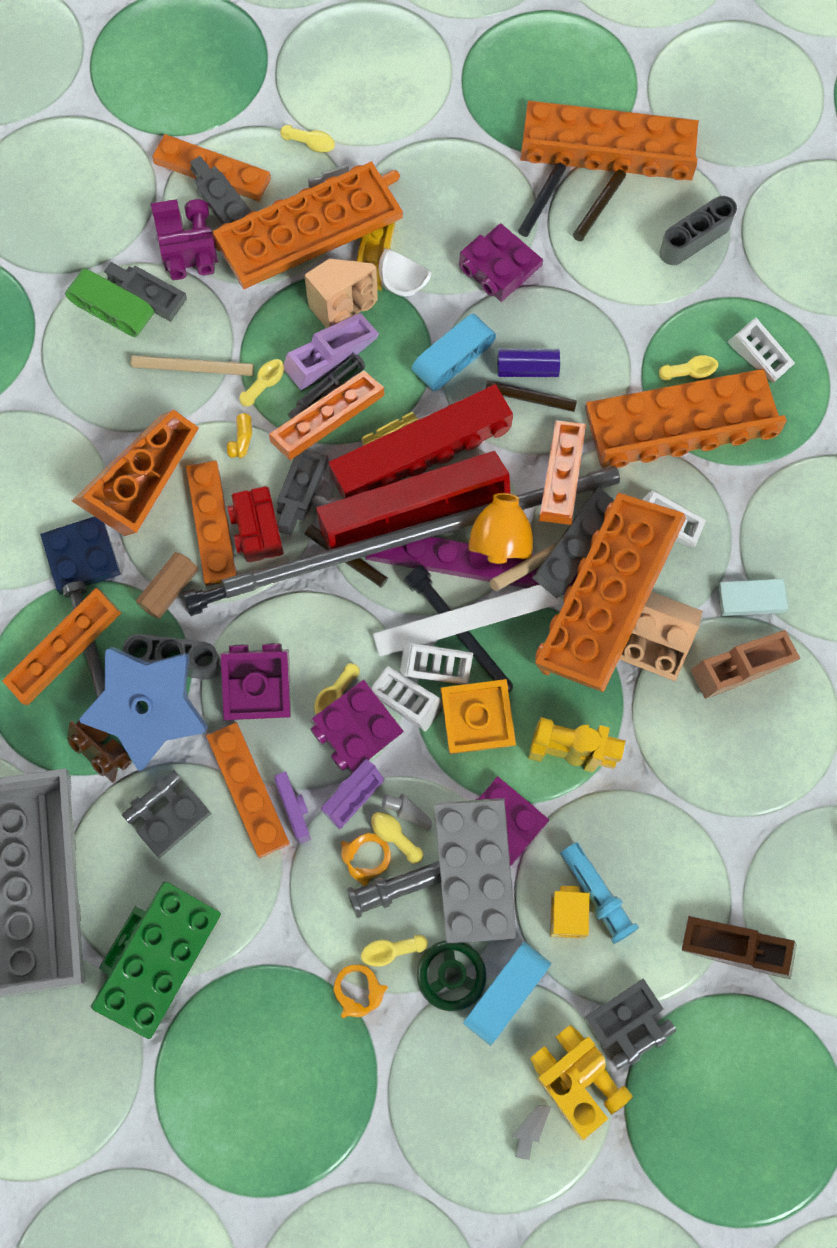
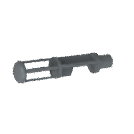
[288,354,365,419]

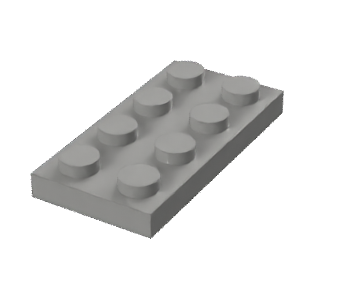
[434,798,516,943]

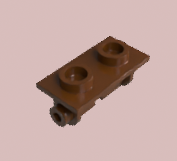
[67,720,132,783]

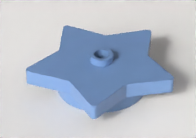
[79,647,208,771]

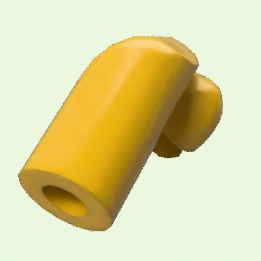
[227,413,252,459]

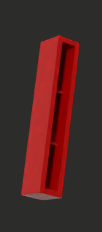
[328,384,513,499]
[316,451,511,550]

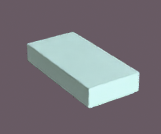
[718,579,788,616]

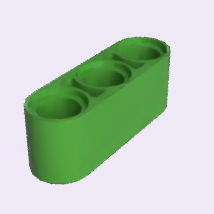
[65,268,154,337]

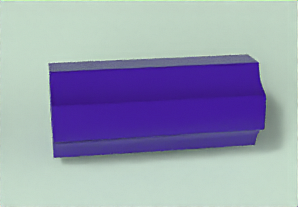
[497,349,560,377]

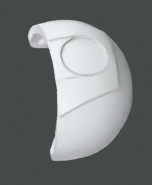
[378,248,431,297]

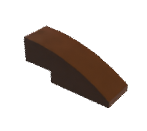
[682,916,797,980]

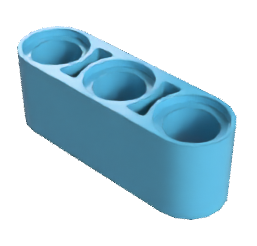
[411,313,496,391]
[463,941,552,1046]

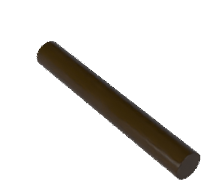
[573,169,626,242]
[485,380,577,412]
[304,524,388,588]

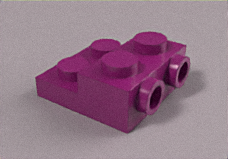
[459,223,543,302]
[220,643,291,720]
[310,679,404,773]
[476,776,549,867]

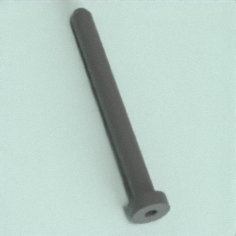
[62,581,105,698]

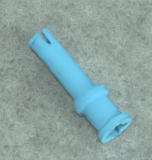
[560,842,639,944]

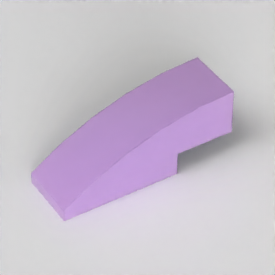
[284,313,379,390]

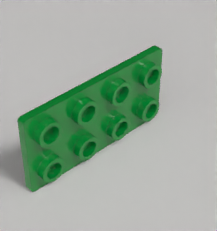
[91,881,221,1039]

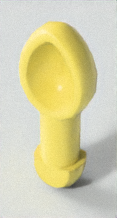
[280,125,335,153]
[658,355,718,380]
[239,359,284,407]
[314,663,360,715]
[371,812,424,864]
[361,935,428,967]

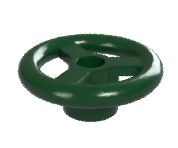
[417,940,486,1012]

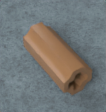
[135,552,199,620]

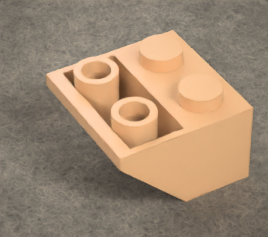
[304,258,378,328]
[619,591,703,681]

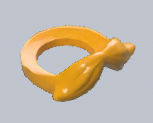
[341,833,391,886]
[333,964,388,1018]

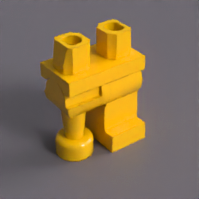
[528,717,626,772]
[529,1025,634,1140]

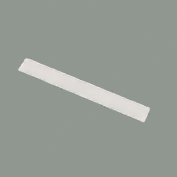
[373,585,559,656]

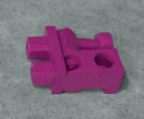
[150,199,218,281]

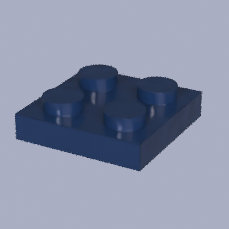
[40,517,121,594]

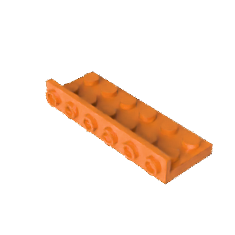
[520,101,699,181]
[212,161,403,290]
[585,369,787,468]
[535,493,686,693]

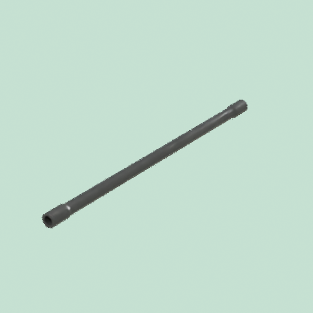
[221,466,620,598]

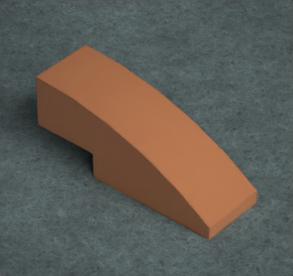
[691,630,800,699]

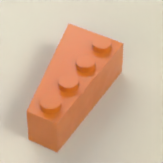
[71,409,199,536]

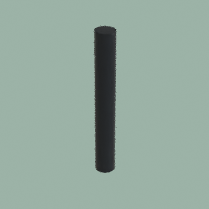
[518,162,566,237]

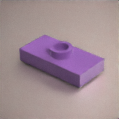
[321,759,385,829]
[274,771,312,844]

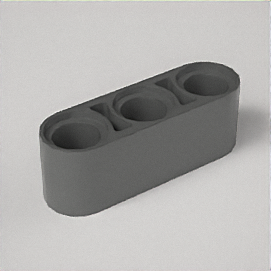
[659,196,737,265]
[123,634,221,679]

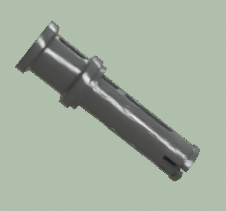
[347,861,441,918]

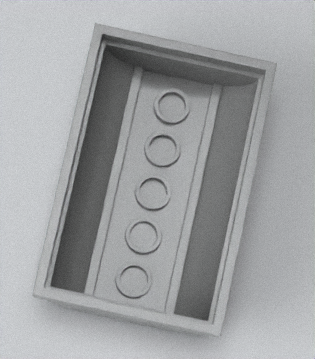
[0,768,86,998]

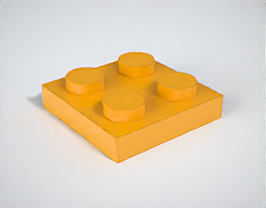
[440,679,516,755]

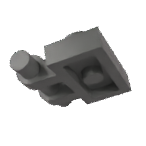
[121,770,212,859]
[584,978,676,1071]

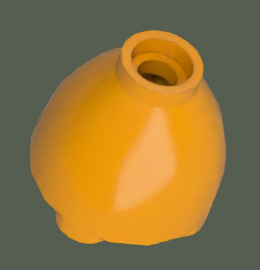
[468,493,533,564]

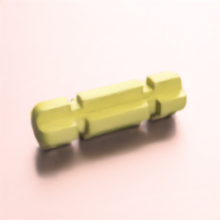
[361,412,418,446]

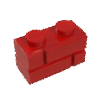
[227,486,284,563]

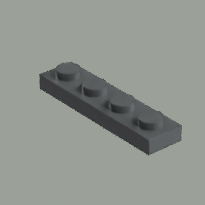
[532,487,614,598]

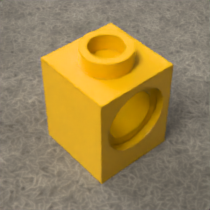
[550,886,590,939]

